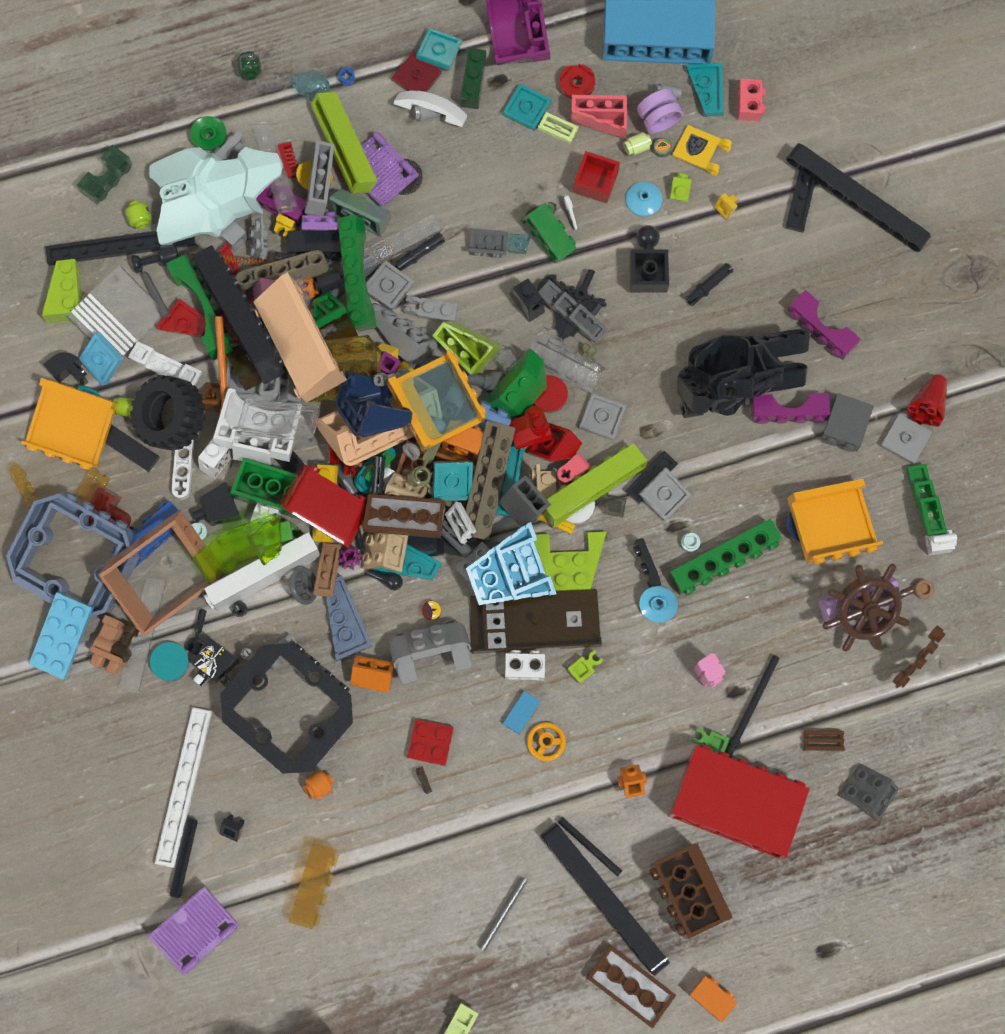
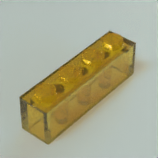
[289,843,339,929]

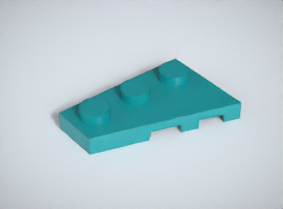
[686,63,724,117]
[373,544,442,581]

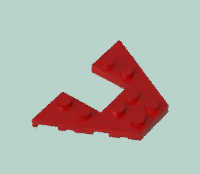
[156,243,258,343]

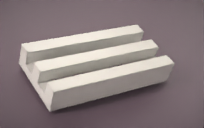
[445,502,477,544]

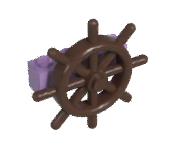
[819,564,915,652]

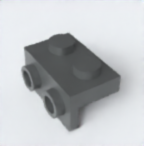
[469,228,508,258]

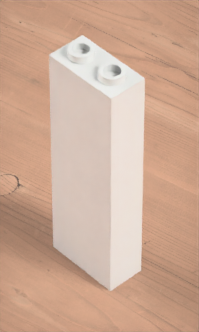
[204,532,320,612]

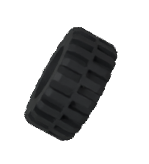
[130,375,206,451]

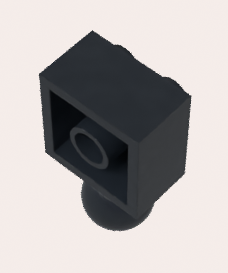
[629,225,669,293]

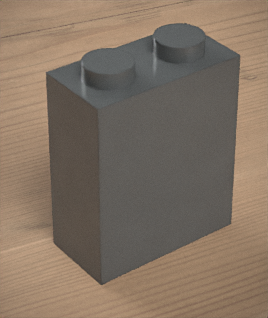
[821,393,874,452]
[499,475,551,527]

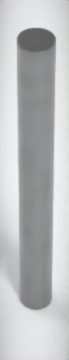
[478,877,528,951]

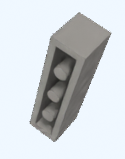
[305,140,335,217]

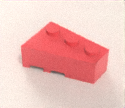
[571,95,627,139]

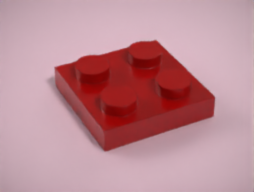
[407,719,454,766]

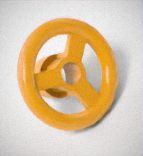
[527,722,566,762]

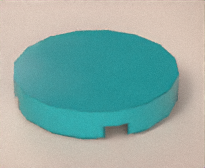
[150,642,189,682]

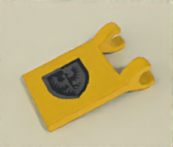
[672,125,732,176]

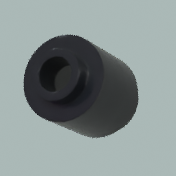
[314,270,343,294]

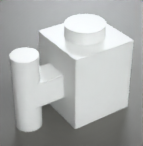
[925,530,957,555]

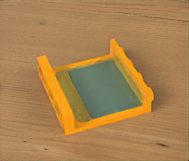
[387,350,486,452]

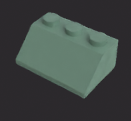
[329,189,391,237]

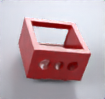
[573,151,620,203]

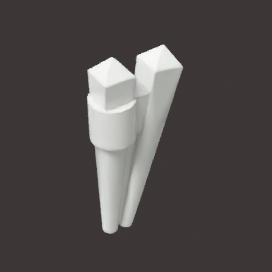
[563,195,577,230]

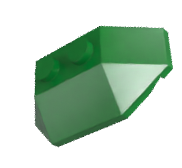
[484,348,547,417]

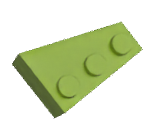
[42,259,84,323]
[432,320,503,375]

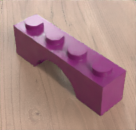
[788,289,861,360]
[751,393,830,424]

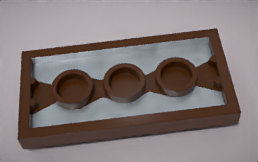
[363,494,446,538]
[587,945,676,1029]

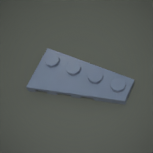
[326,575,372,662]

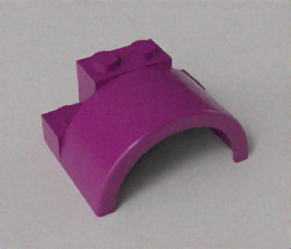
[486,0,551,66]

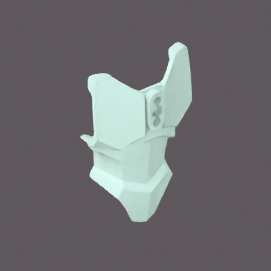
[149,147,283,245]

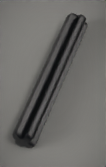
[169,818,198,898]

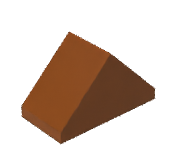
[202,383,221,412]

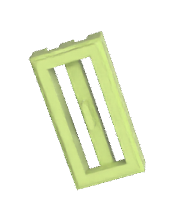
[538,112,579,144]

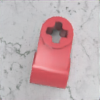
[556,453,591,487]

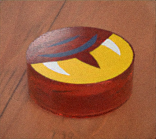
[422,601,441,621]

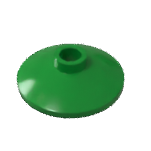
[190,116,227,151]

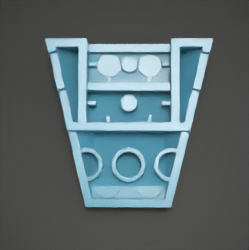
[465,522,556,605]

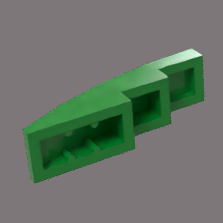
[906,464,947,537]

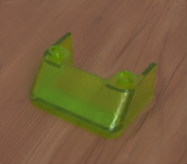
[193,513,282,584]

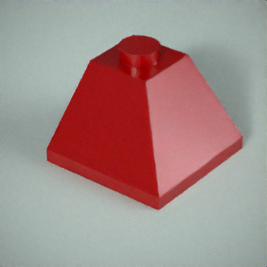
[526,423,583,462]

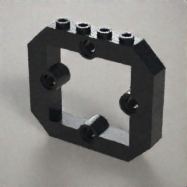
[221,643,353,774]

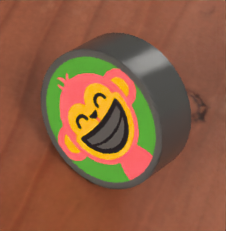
[653,138,672,158]

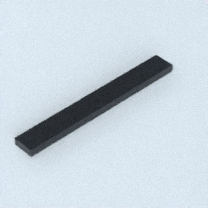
[46,231,196,266]

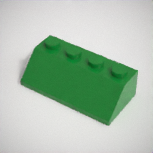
[230,457,305,522]

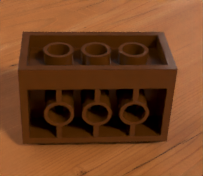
[649,842,733,939]

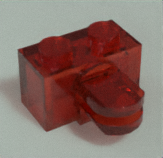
[89,487,131,527]

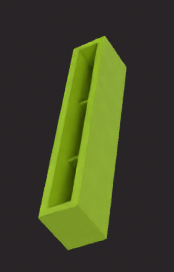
[310,92,378,194]
[543,443,647,528]

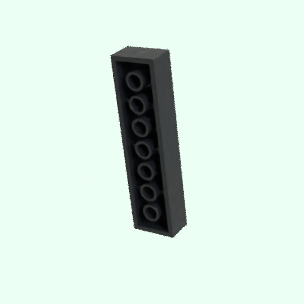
[192,245,284,385]

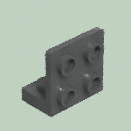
[840,764,899,822]

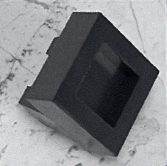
[219,814,245,842]

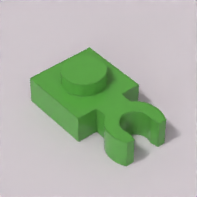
[692,728,730,753]

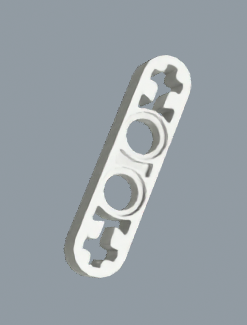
[172,440,195,500]

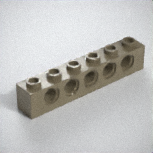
[461,421,515,540]

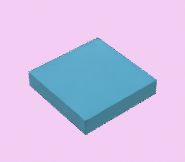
[79,332,124,386]

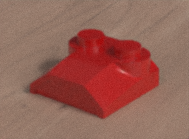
[509,406,552,450]

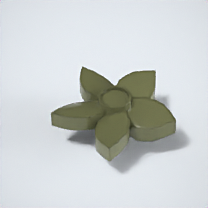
[577,343,597,366]

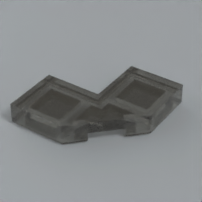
[595,493,627,518]

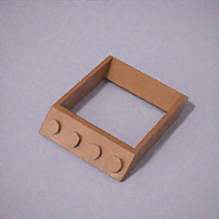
[98,510,224,636]

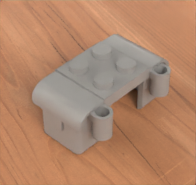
[389,620,473,684]

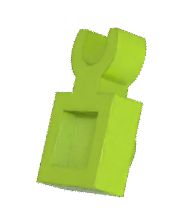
[567,650,603,684]

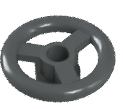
[289,567,317,605]

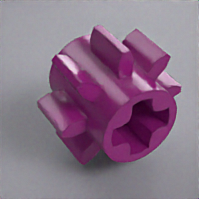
[339,547,363,571]

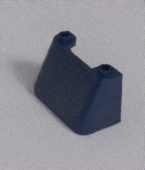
[335,371,412,438]

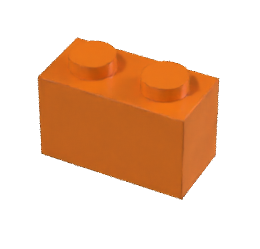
[350,655,394,693]
[688,975,737,1022]

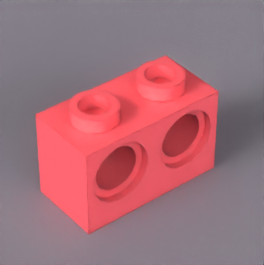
[738,79,765,121]

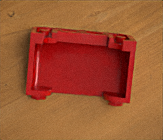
[279,464,367,548]

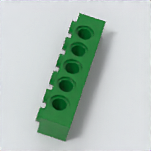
[669,518,782,595]

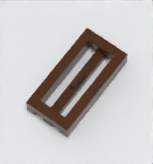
[803,730,845,751]

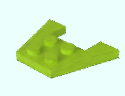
[534,532,607,591]

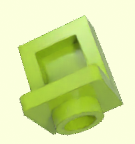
[670,172,692,201]

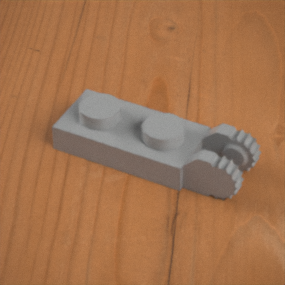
[403,296,458,322]

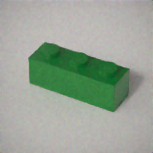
[361,449,395,484]

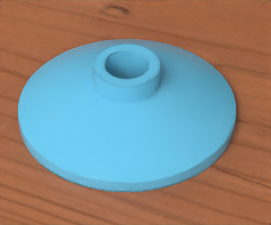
[626,182,663,217]
[639,586,678,623]

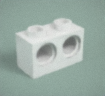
[505,650,545,681]

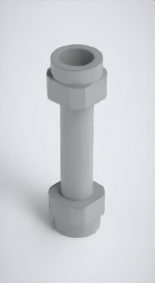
[374,369,410,386]

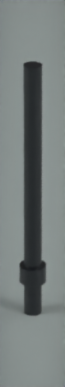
[725,655,780,758]

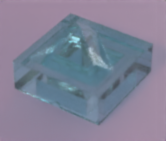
[507,233,530,254]

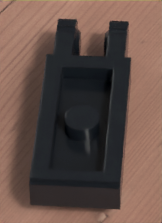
[633,538,662,587]

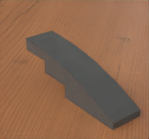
[538,280,608,343]

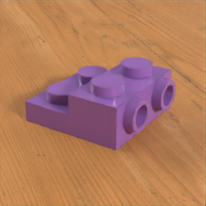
[302,212,340,231]

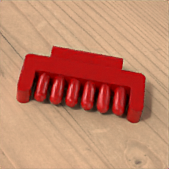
[273,142,298,179]

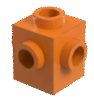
[617,764,647,798]

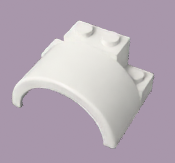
[213,388,303,466]

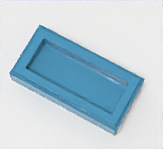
[503,691,541,735]

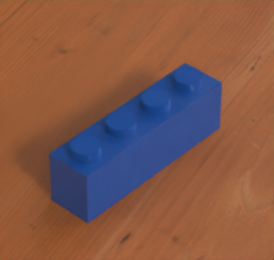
[111,501,179,569]

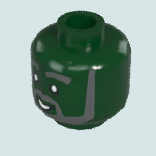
[237,51,262,80]

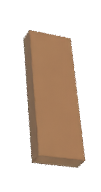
[314,542,342,597]

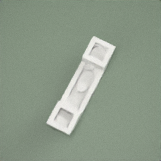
[394,91,468,127]
[128,341,203,385]

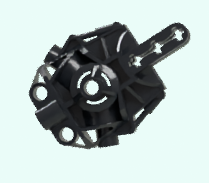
[677,329,810,419]

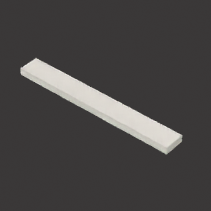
[155,707,212,868]

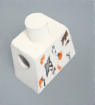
[198,439,233,480]

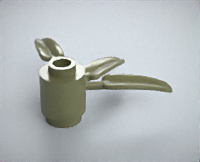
[407,443,454,507]

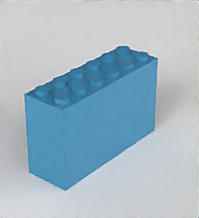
[603,0,715,65]

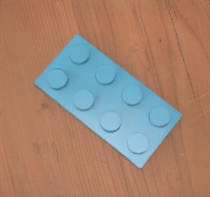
[29,592,94,680]

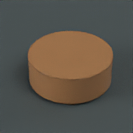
[914,580,934,600]

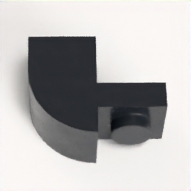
[43,352,88,386]
[408,535,444,556]

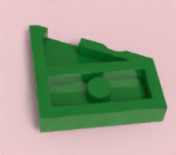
[312,292,347,329]

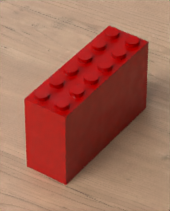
[668,744,810,859]

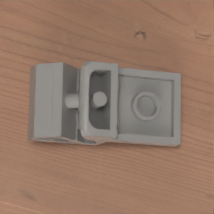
[227,362,304,407]

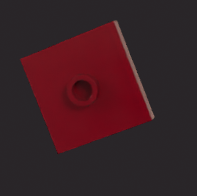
[391,52,442,92]

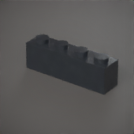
[288,231,342,260]

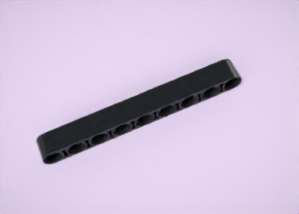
[786,143,931,252]
[540,822,670,976]

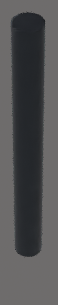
[558,817,623,877]

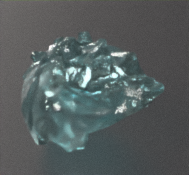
[293,70,330,102]

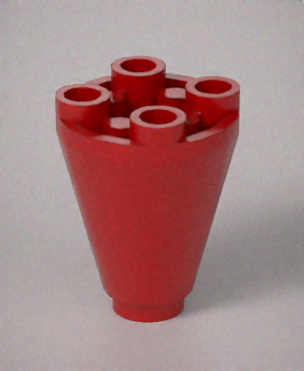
[907,374,947,427]

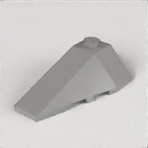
[372,303,440,365]

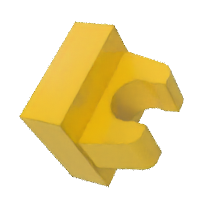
[714,193,739,220]
[274,214,297,239]

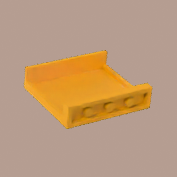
[21,378,118,470]
[787,479,884,565]

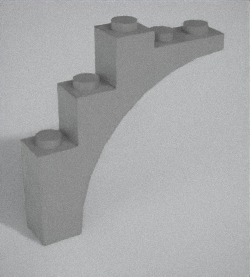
[207,131,248,252]

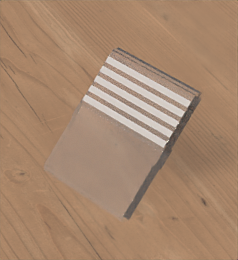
[66,265,163,356]

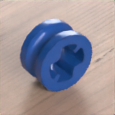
[338,67,356,86]

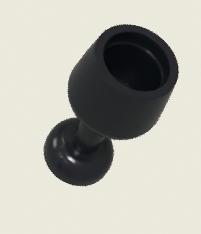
[131,244,179,274]

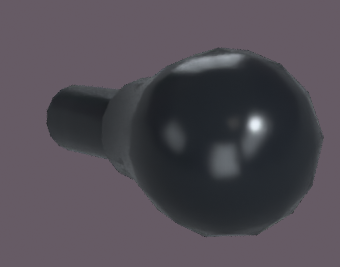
[367,569,403,591]

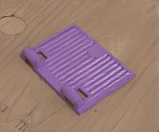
[362,132,419,206]
[147,886,239,975]

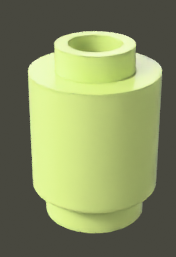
[623,132,652,156]

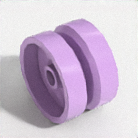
[637,89,684,134]

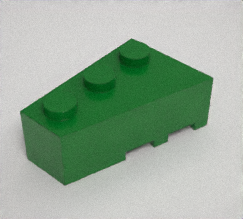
[520,203,577,263]

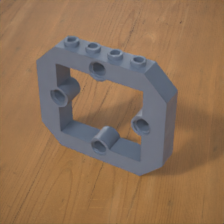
[6,492,140,617]

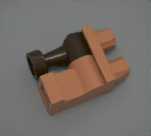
[89,615,139,675]

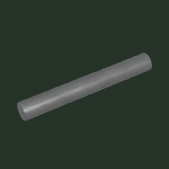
[141,272,171,318]

